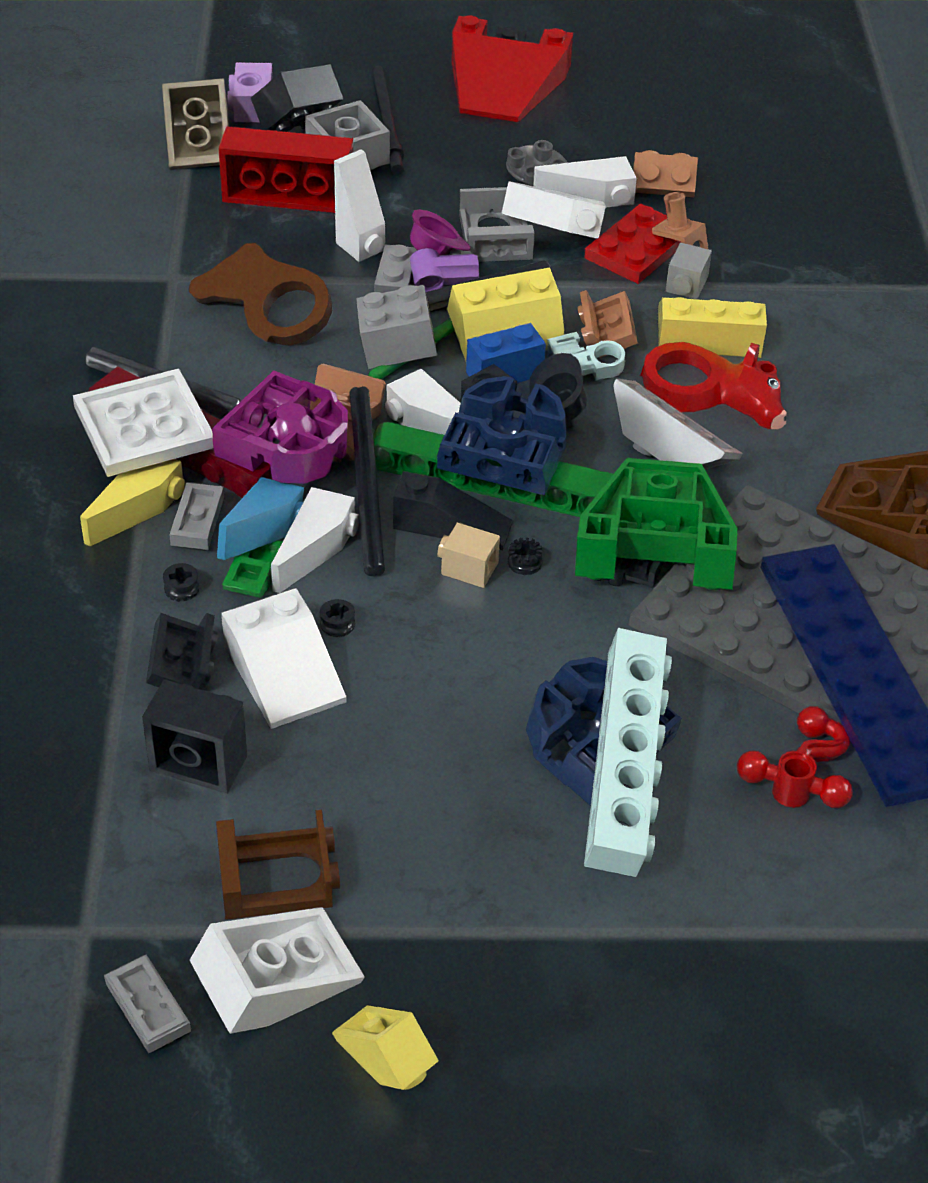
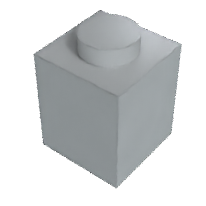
[665,243,712,299]

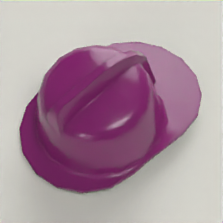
[410,209,471,255]

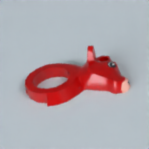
[640,342,787,429]

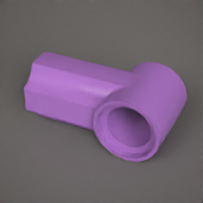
[410,248,479,292]

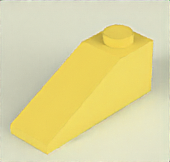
[80,459,185,546]

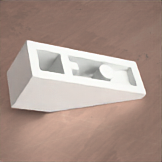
[334,149,385,262]
[533,156,637,208]
[502,181,606,238]
[385,369,461,435]
[271,487,360,593]

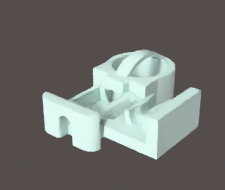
[547,332,625,380]

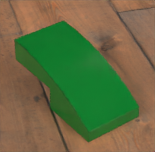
[222,540,283,598]

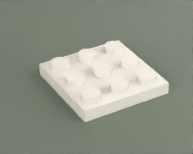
[73,369,214,477]

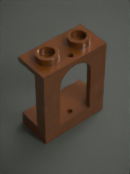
[216,810,340,920]

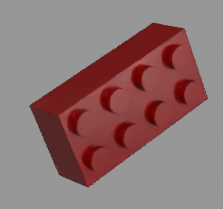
[219,126,354,213]

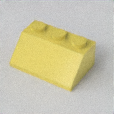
[447,268,565,361]
[658,297,767,358]

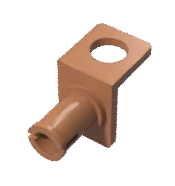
[652,192,708,249]

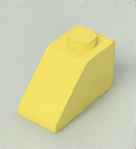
[332,1005,439,1090]

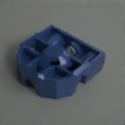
[437,376,566,496]
[526,657,682,806]

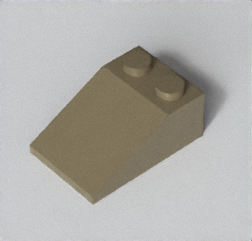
[162,78,229,170]

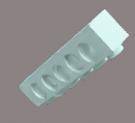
[584,628,672,877]

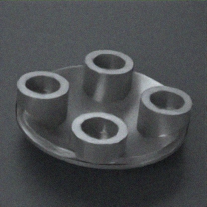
[506,140,568,185]

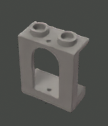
[459,187,534,262]

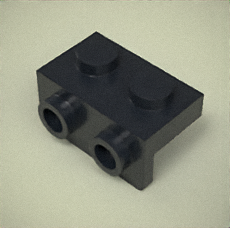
[146,613,218,689]

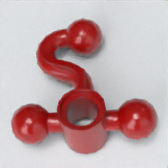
[736,706,853,808]

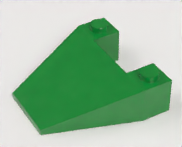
[575,458,738,590]

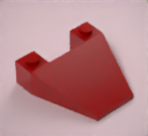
[452,15,573,122]

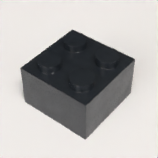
[251,64,343,132]
[142,680,247,794]

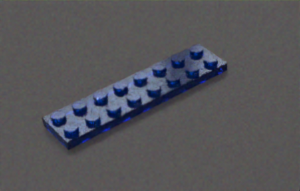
[760,544,928,807]

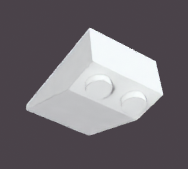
[221,588,346,729]
[190,907,365,1034]

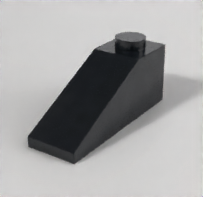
[393,471,512,551]

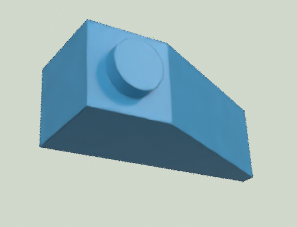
[217,477,304,560]

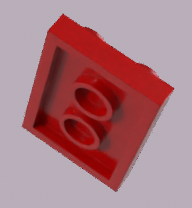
[585,203,681,284]

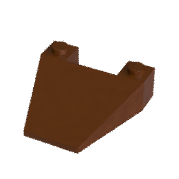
[816,451,928,570]

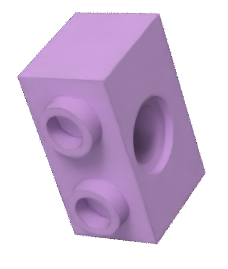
[227,63,273,122]

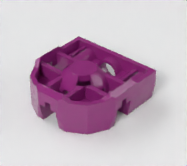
[212,370,348,484]

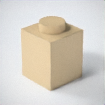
[438,522,500,588]

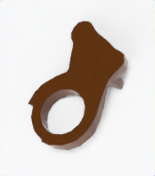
[189,243,332,346]

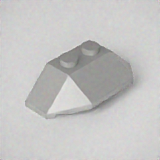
[613,379,743,470]

